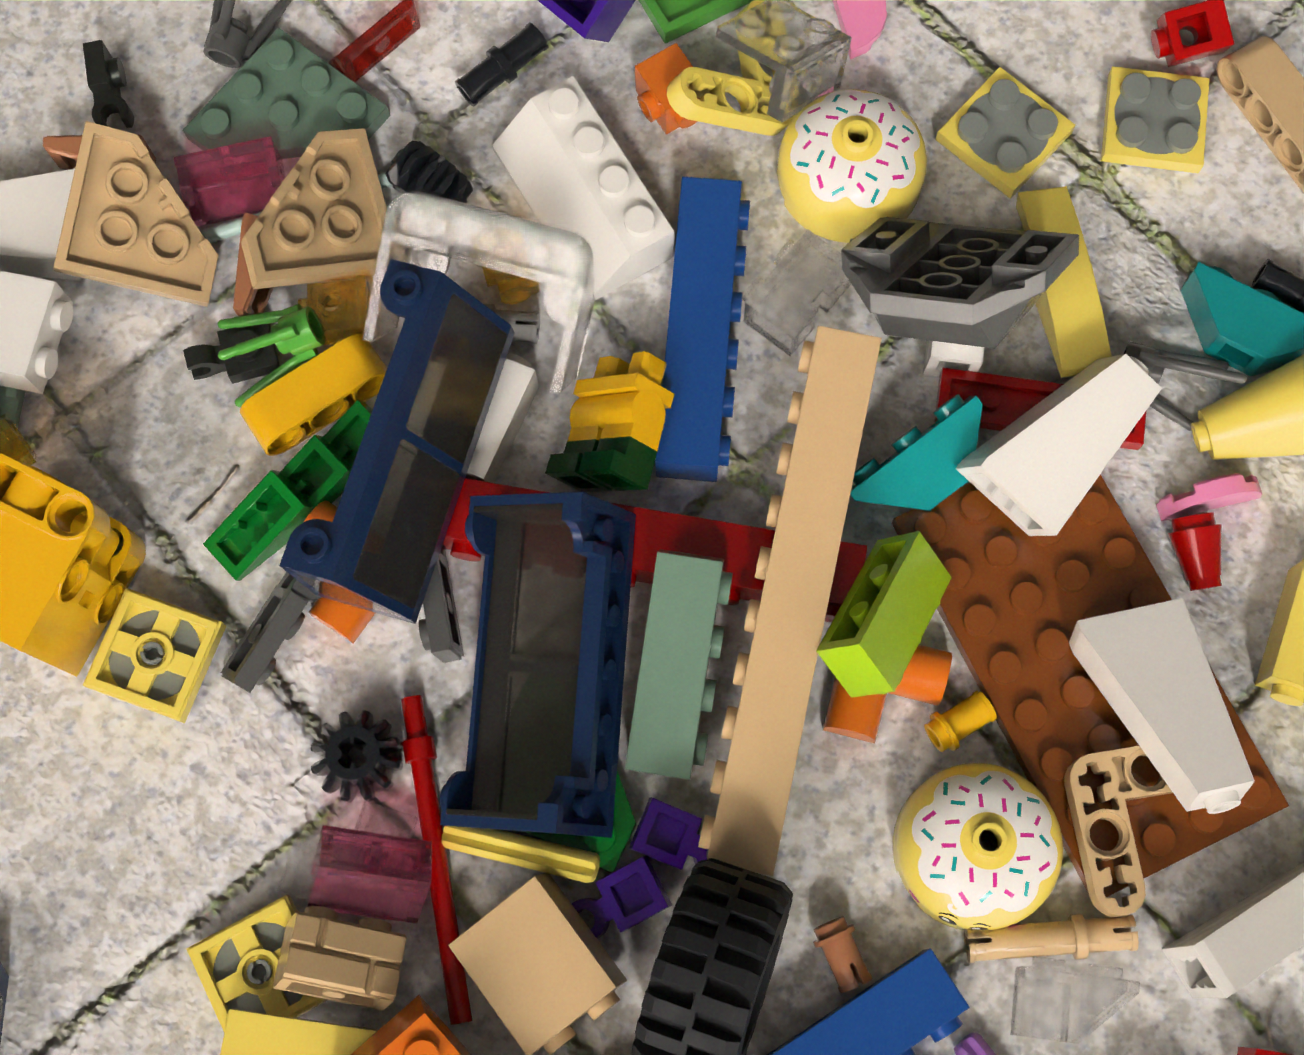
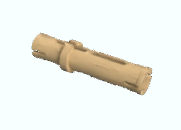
[964,914,1139,963]

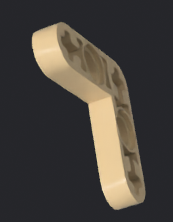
[1064,746,1173,917]

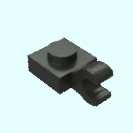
[83,40,134,128]
[183,324,280,384]

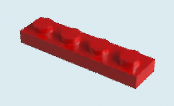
[934,367,1146,450]

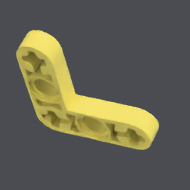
[667,0,797,136]

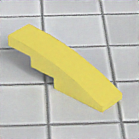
[1016,186,1112,378]
[220,1009,462,1055]

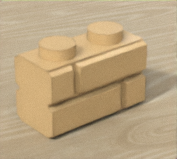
[273,906,407,1011]

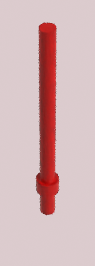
[401,695,473,1025]

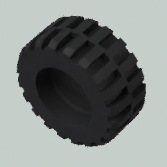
[632,858,793,1055]

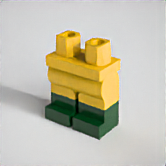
[545,351,675,493]

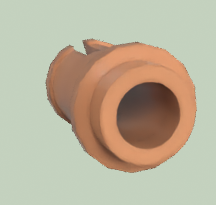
[813,916,873,993]

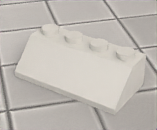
[492,76,675,304]

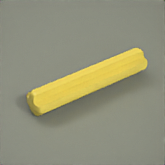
[442,826,600,883]

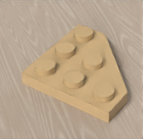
[53,121,219,307]
[241,128,401,290]

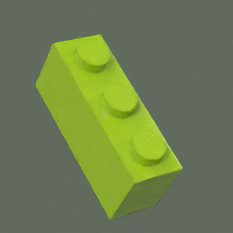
[816,531,952,698]

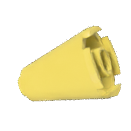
[1191,354,1304,460]

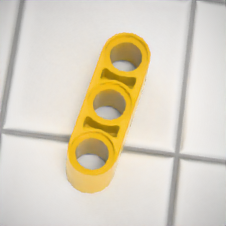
[240,334,387,456]

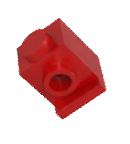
[1151,0,1234,68]

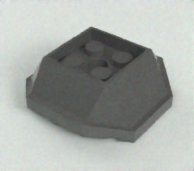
[841,217,1079,349]

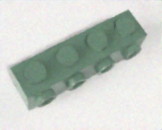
[625,549,733,780]

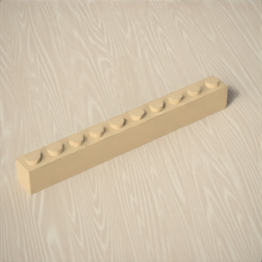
[698,326,882,876]

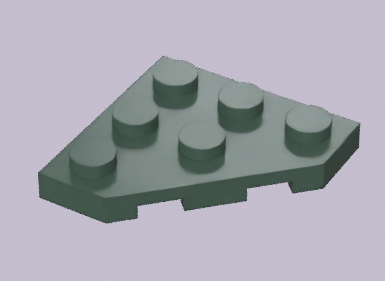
[183,28,390,166]

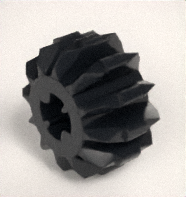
[385,141,473,222]
[311,710,403,803]

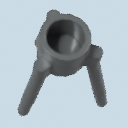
[203,0,292,68]
[1124,341,1247,431]

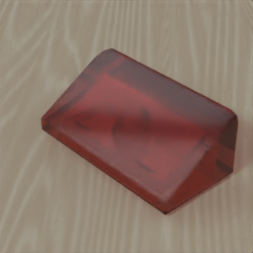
[328,0,420,83]

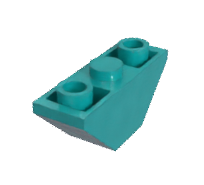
[1180,262,1304,377]
[850,394,983,511]

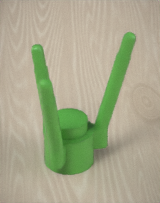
[218,304,325,407]

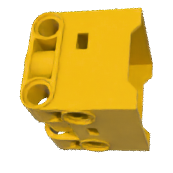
[0,453,146,677]

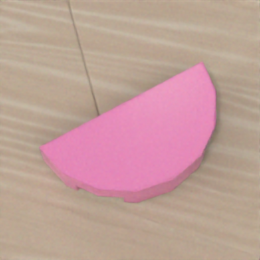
[832,0,887,60]
[1156,473,1262,521]

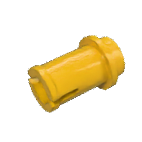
[924,690,997,752]

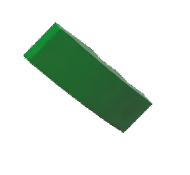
[203,400,372,581]

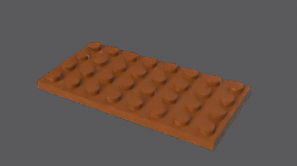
[891,474,1289,897]

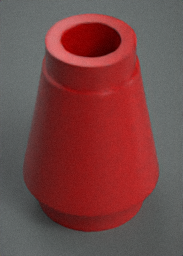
[1168,512,1222,591]

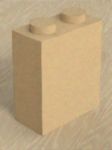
[448,873,627,1055]

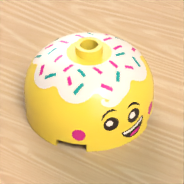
[777,89,927,243]
[892,763,1063,931]

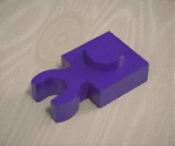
[629,797,708,870]
[572,856,672,939]

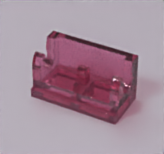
[174,136,286,227]
[307,825,432,924]

